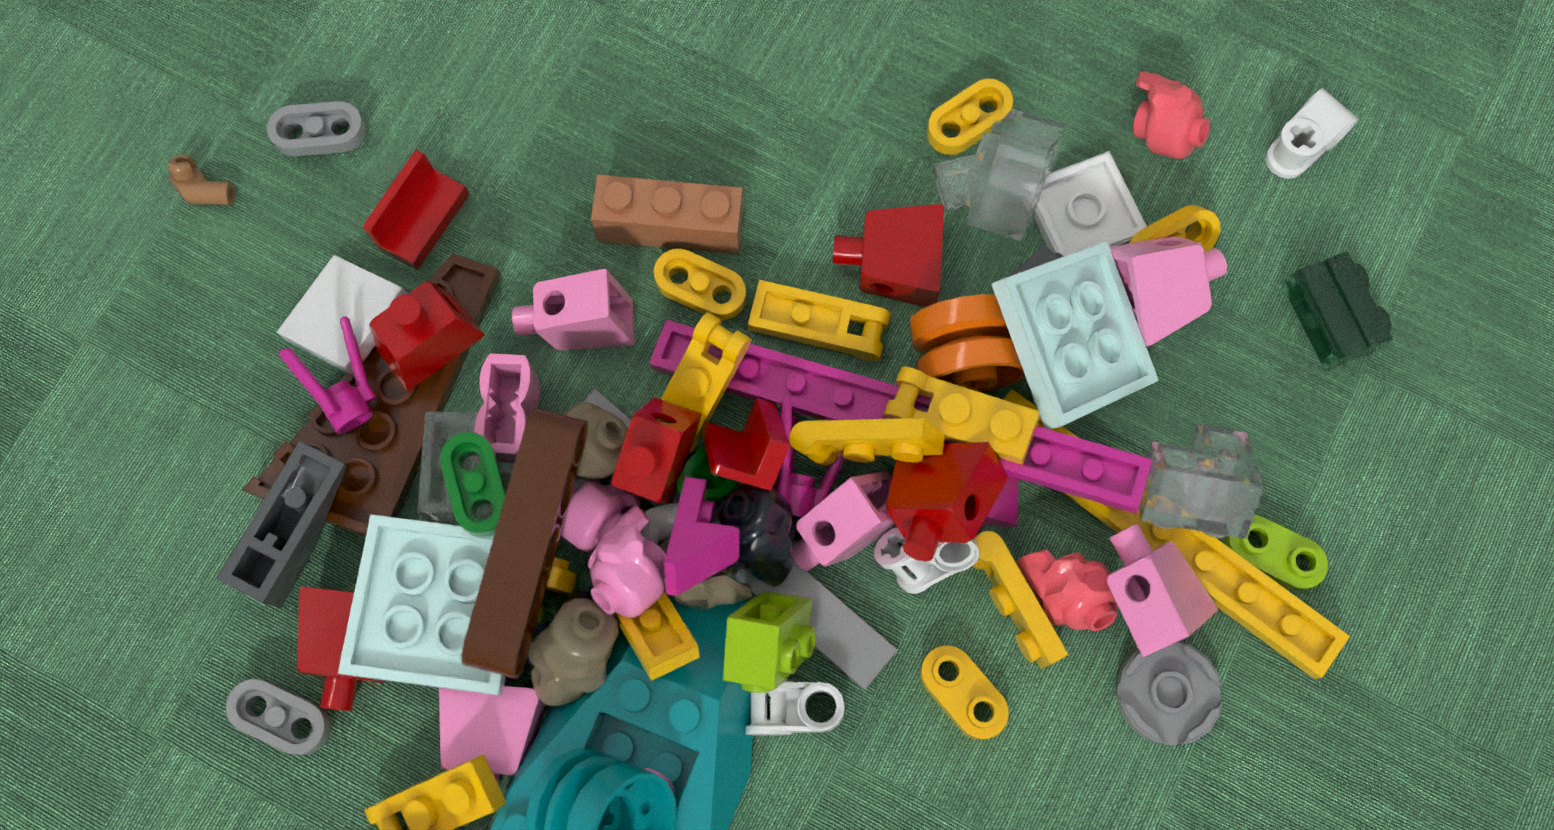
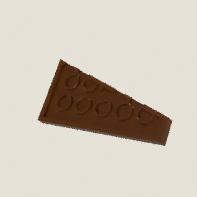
[242,254,501,536]

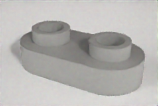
[267,101,366,156]
[226,679,331,755]

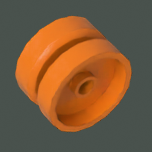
[909,294,1026,393]

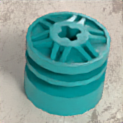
[526,748,677,830]

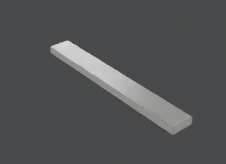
[583,389,898,691]

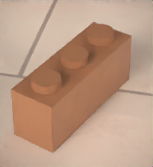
[591,174,744,255]

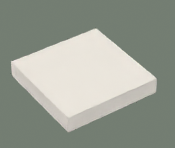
[1021,151,1147,256]
[277,255,408,376]

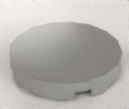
[1115,642,1223,746]

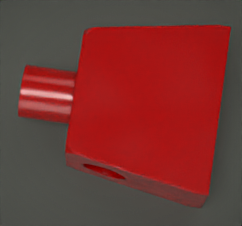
[832,204,944,307]
[369,281,485,392]
[611,397,702,504]
[886,442,1008,562]
[297,586,385,712]

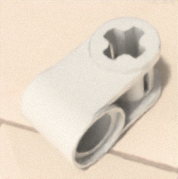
[1265,88,1359,179]
[874,528,979,594]
[745,680,845,735]

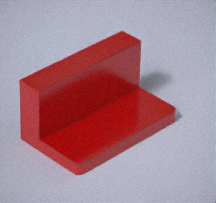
[363,150,469,270]
[701,397,790,491]

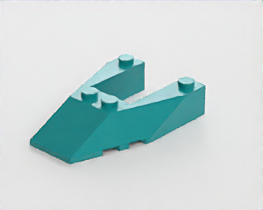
[490,590,753,830]

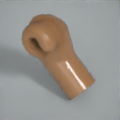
[168,155,235,205]

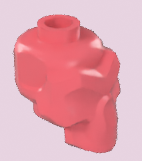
[1133,71,1210,159]
[1016,550,1119,632]

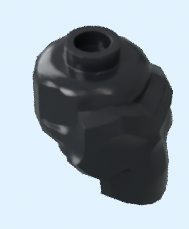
[719,484,796,587]

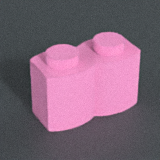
[474,353,541,467]

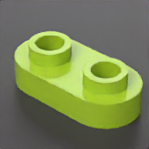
[1223,515,1328,591]

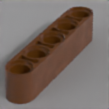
[461,409,588,678]

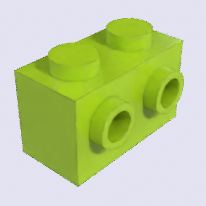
[723,590,816,693]

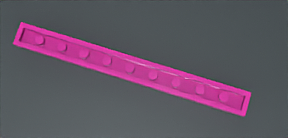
[649,320,1153,514]

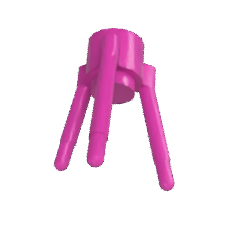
[279,316,377,434]
[776,394,845,517]

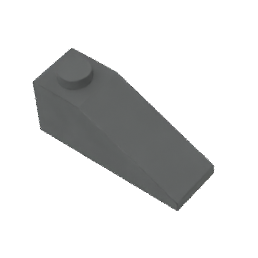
[217,441,347,608]

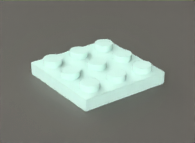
[991,241,1159,430]
[338,515,506,696]

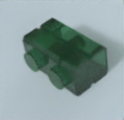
[1282,251,1393,371]

